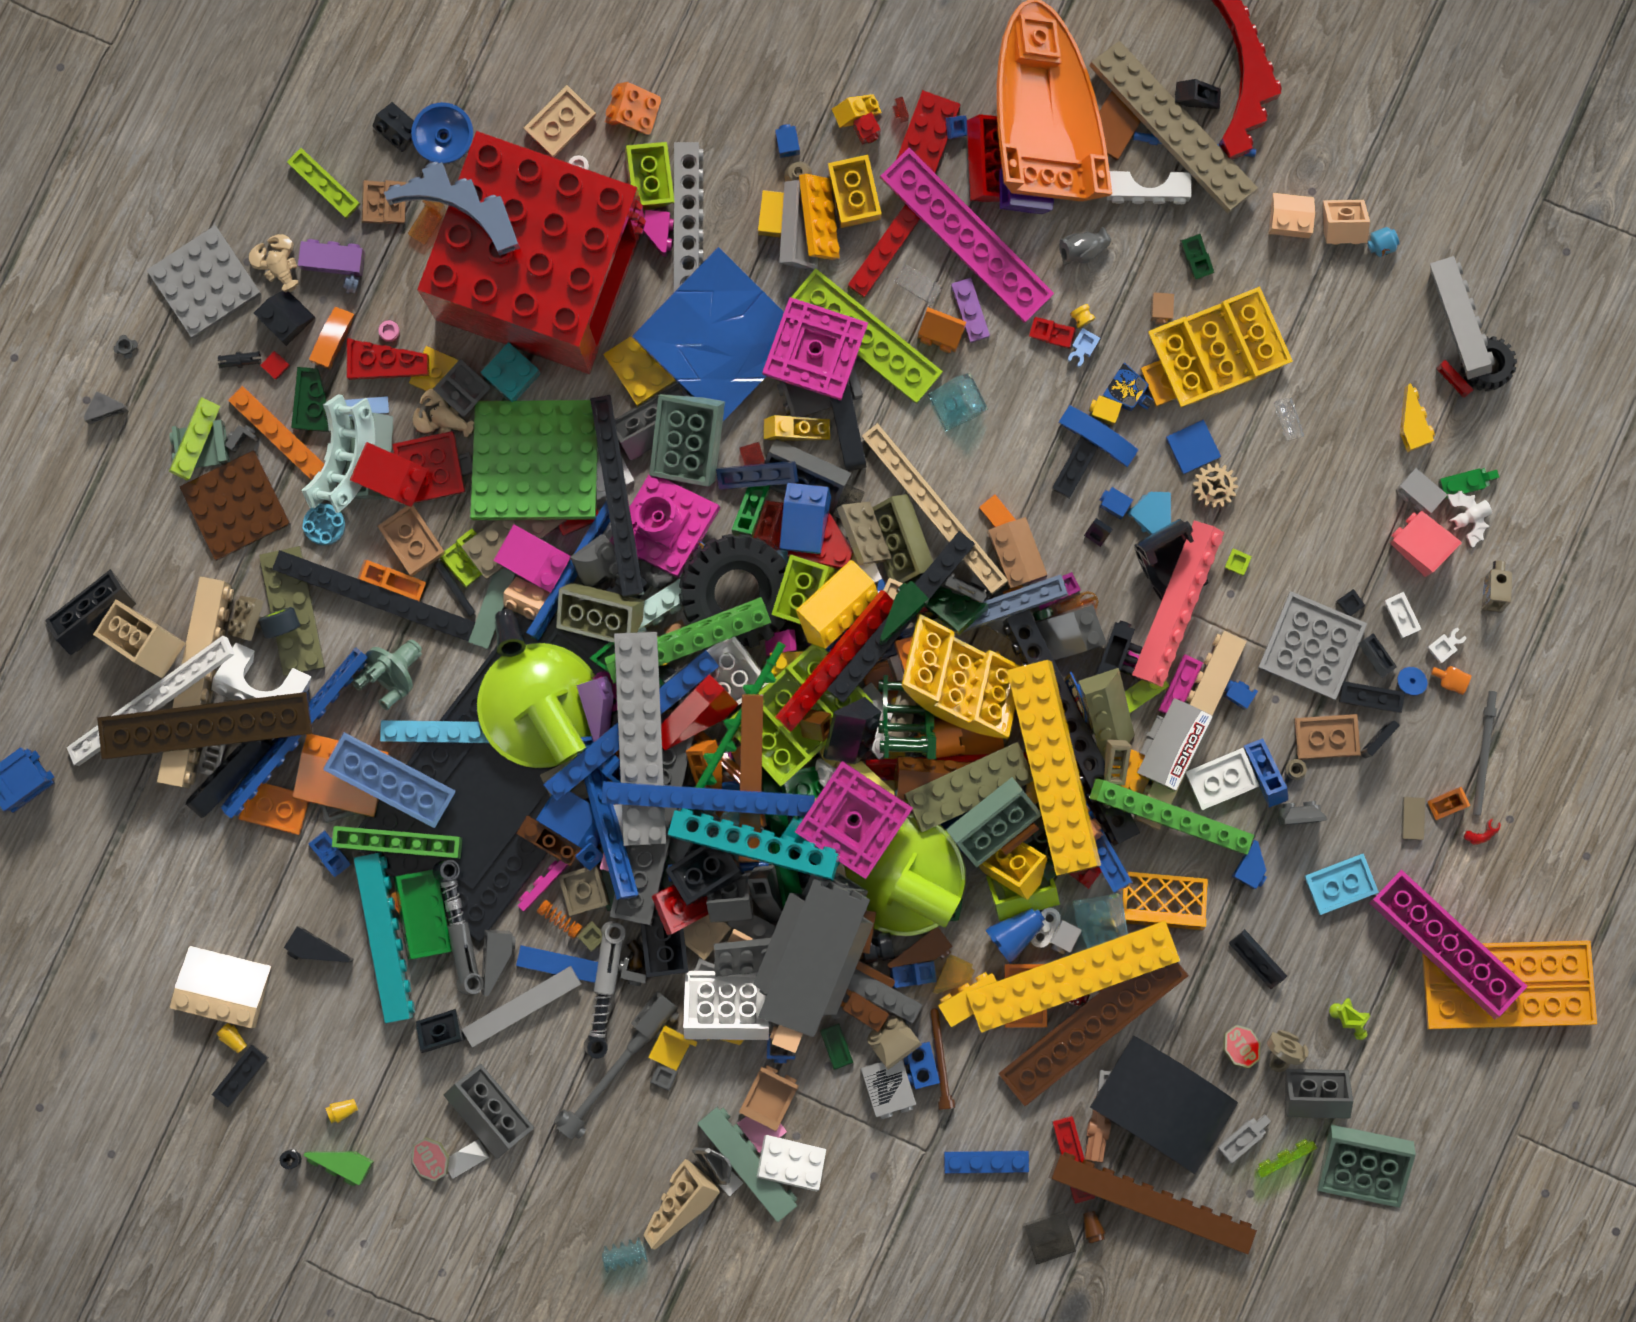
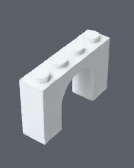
[211,643,311,701]

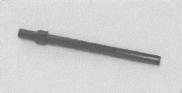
[1473,691,1497,816]

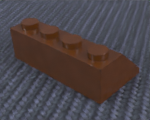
[894,756,973,804]

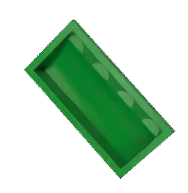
[394,870,452,959]

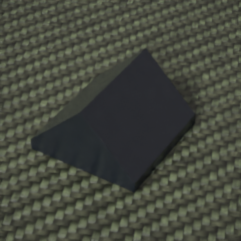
[416,1009,465,1053]

